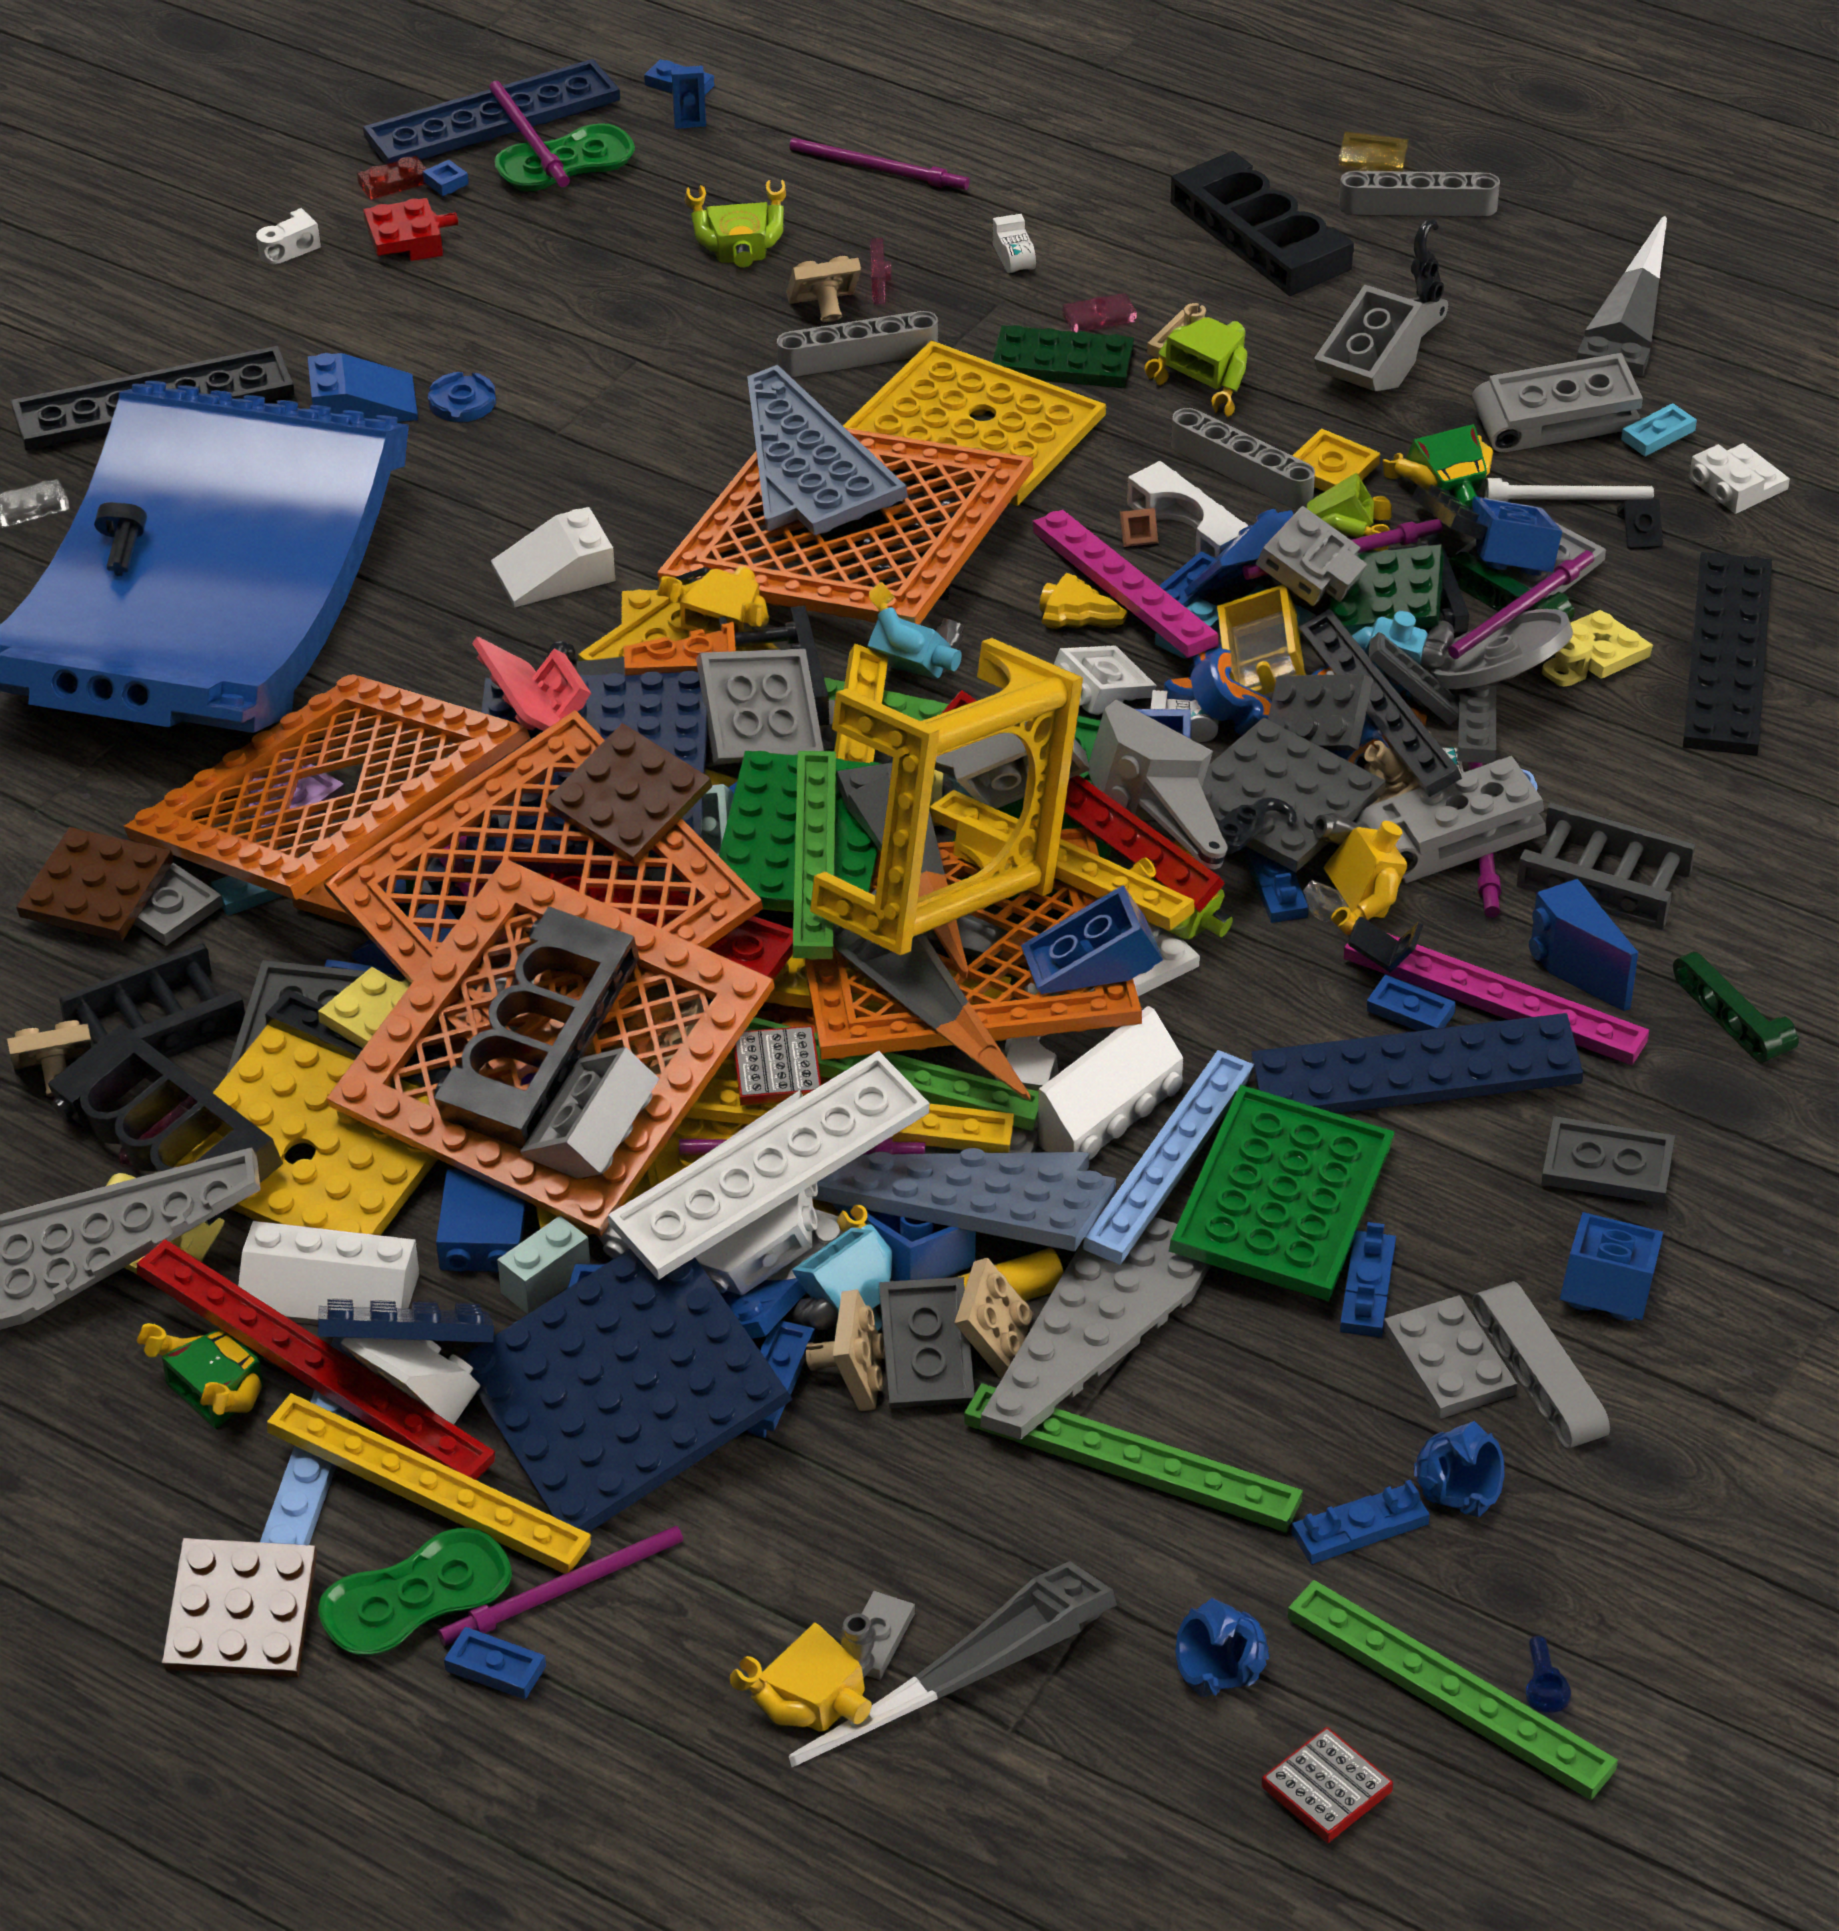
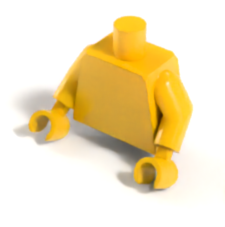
[656,566,769,647]

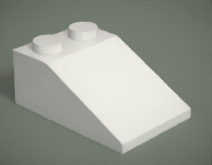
[491,507,615,608]
[341,1337,481,1425]

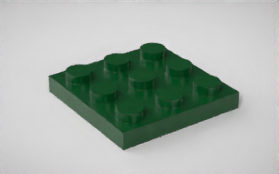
[1330,545,1444,636]

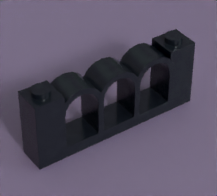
[1170,151,1354,296]
[434,906,640,1149]
[48,1024,283,1226]

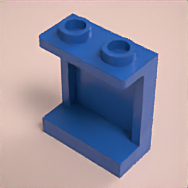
[436,1169,531,1272]

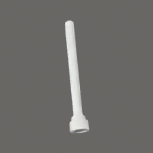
[1484,478,1654,502]

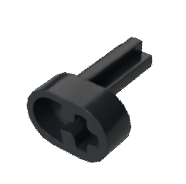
[94,502,147,576]

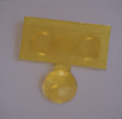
[1339,131,1408,172]

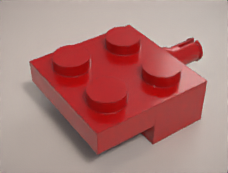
[363,198,458,261]

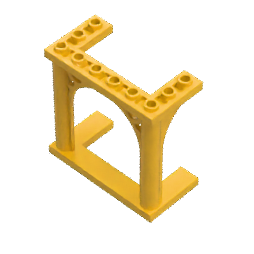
[810,638,1083,956]

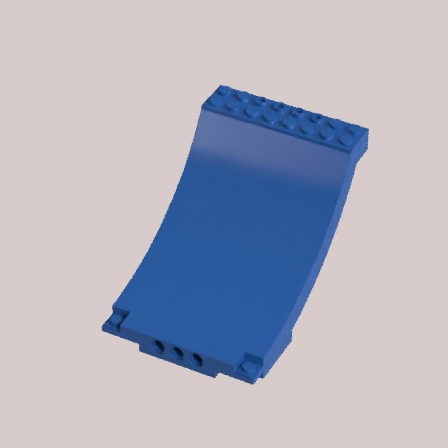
[0,381,409,733]

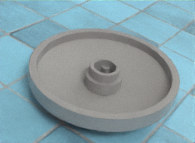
[1430,609,1573,689]

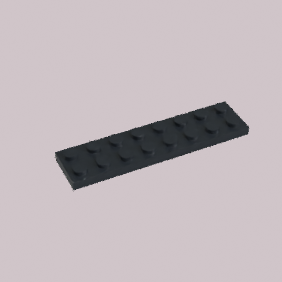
[11,346,295,450]
[1682,552,1772,756]

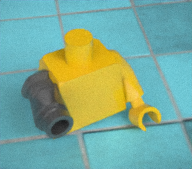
[1313,813,1407,935]
[730,1613,876,1732]

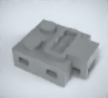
[1256,506,1367,606]

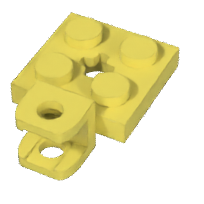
[1541,610,1653,687]

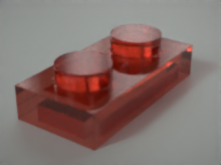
[357,156,427,200]

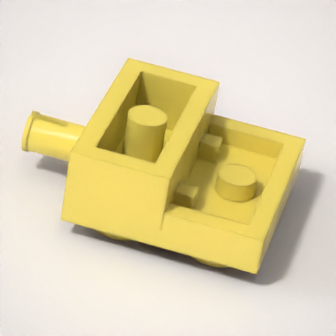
[318,967,411,1048]

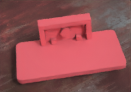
[472,637,592,731]

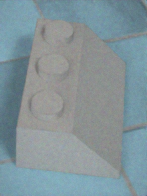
[520,1047,659,1179]

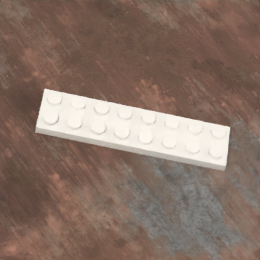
[608,1051,929,1280]

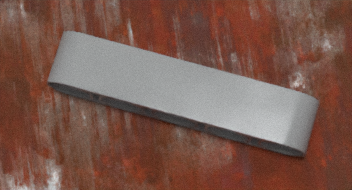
[1339,171,1500,216]
[777,311,938,377]
[1171,408,1315,509]
[1473,1281,1610,1449]

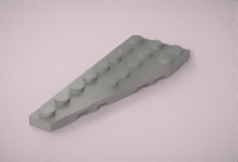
[0,1147,261,1330]
[980,1203,1211,1440]

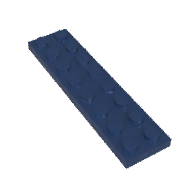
[363,59,620,169]
[1251,1013,1583,1113]

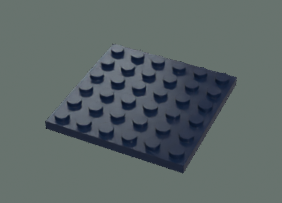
[460,1249,792,1533]

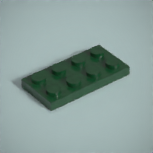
[992,325,1134,388]

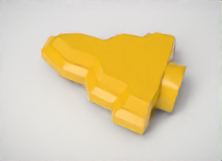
[1039,573,1127,629]

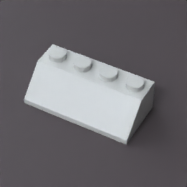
[1038,1006,1183,1160]
[238,1221,419,1325]

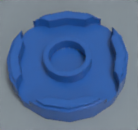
[428,372,496,422]

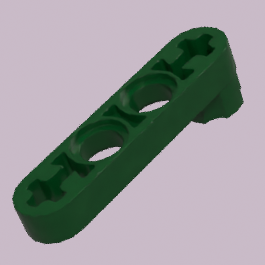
[1449,552,1575,620]
[1673,951,1799,1063]

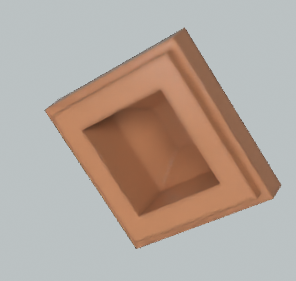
[1119,508,1159,547]

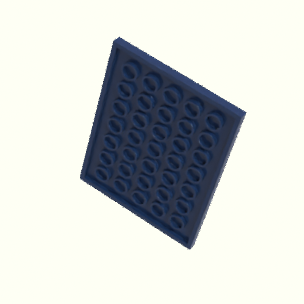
[464,671,707,874]

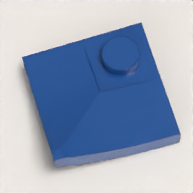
[720,1278,807,1339]

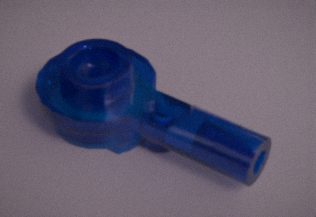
[1526,1636,1571,1713]

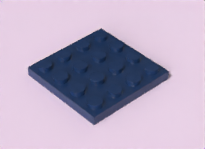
[318,1298,494,1342]

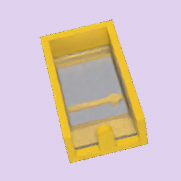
[1217,584,1306,695]

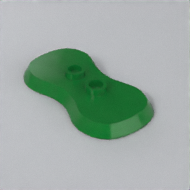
[495,123,635,191]
[318,1528,512,1657]

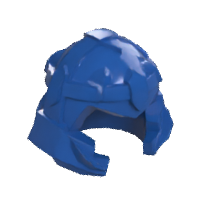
[1414,1421,1505,1517]
[1175,1598,1269,1697]

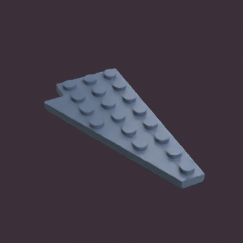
[747,365,908,536]
[812,1148,1116,1251]

